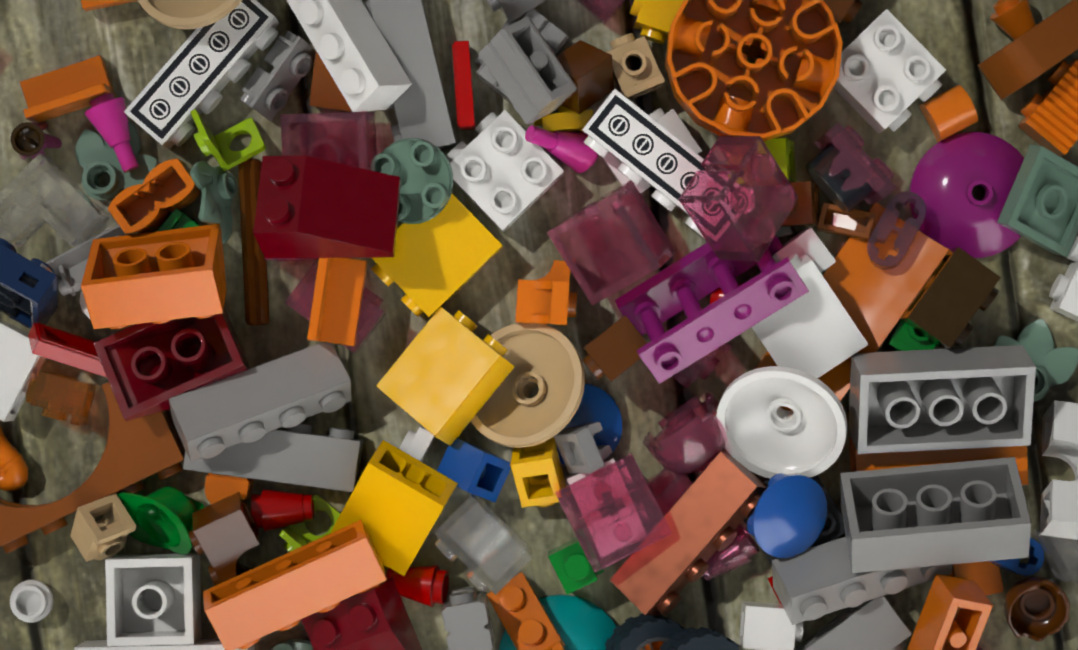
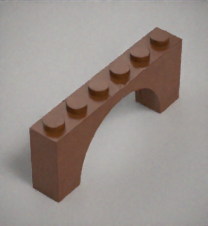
[0,382,186,554]

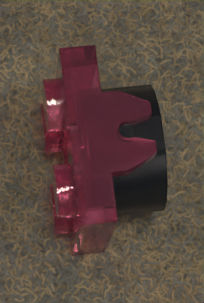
[806,122,896,213]

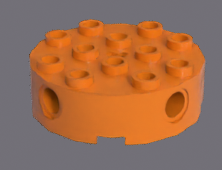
[665,0,843,143]

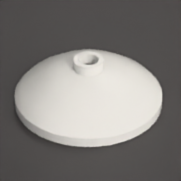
[716,366,847,479]

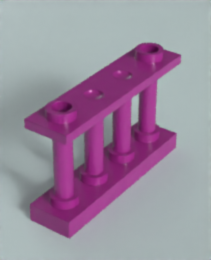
[615,209,809,384]

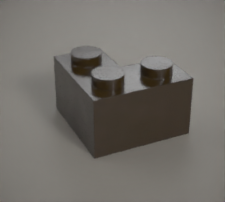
[900,247,1001,349]

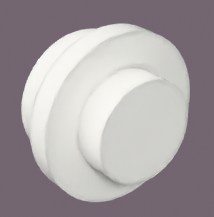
[10,579,54,623]

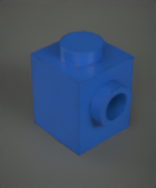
[437,438,511,502]

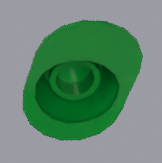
[117,486,205,555]

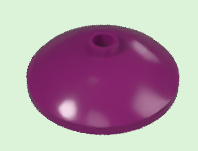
[909,132,1024,258]

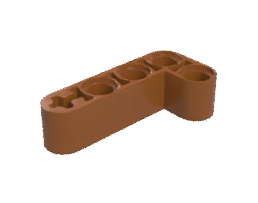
[977,0,1078,100]

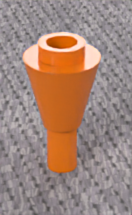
[990,0,1036,40]

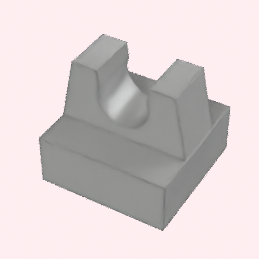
[554,422,613,474]

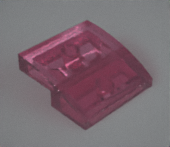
[555,453,673,573]

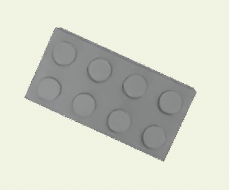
[849,345,1036,454]
[840,457,1031,573]

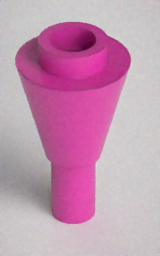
[84,93,139,173]
[525,125,598,173]

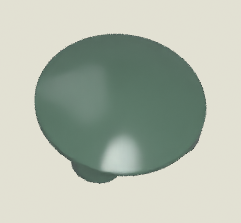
[371,138,453,224]

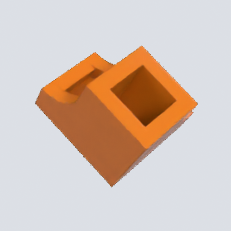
[515,260,577,326]

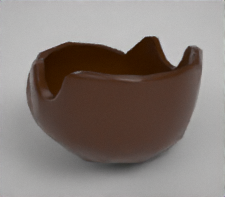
[1003,576,1070,642]

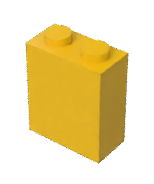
[371,194,503,318]
[376,306,515,446]
[331,440,458,576]

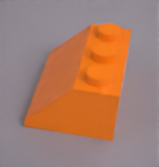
[81,223,227,329]

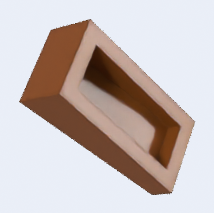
[817,202,876,240]

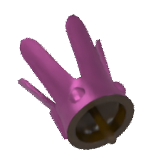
[10,122,62,166]

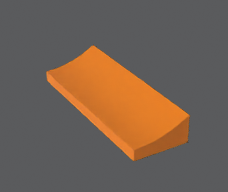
[753,202,949,411]

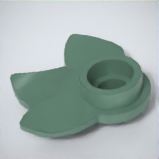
[75,122,158,201]
[190,161,237,244]
[995,319,1078,402]

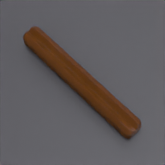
[238,158,270,326]

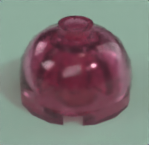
[643,392,728,474]

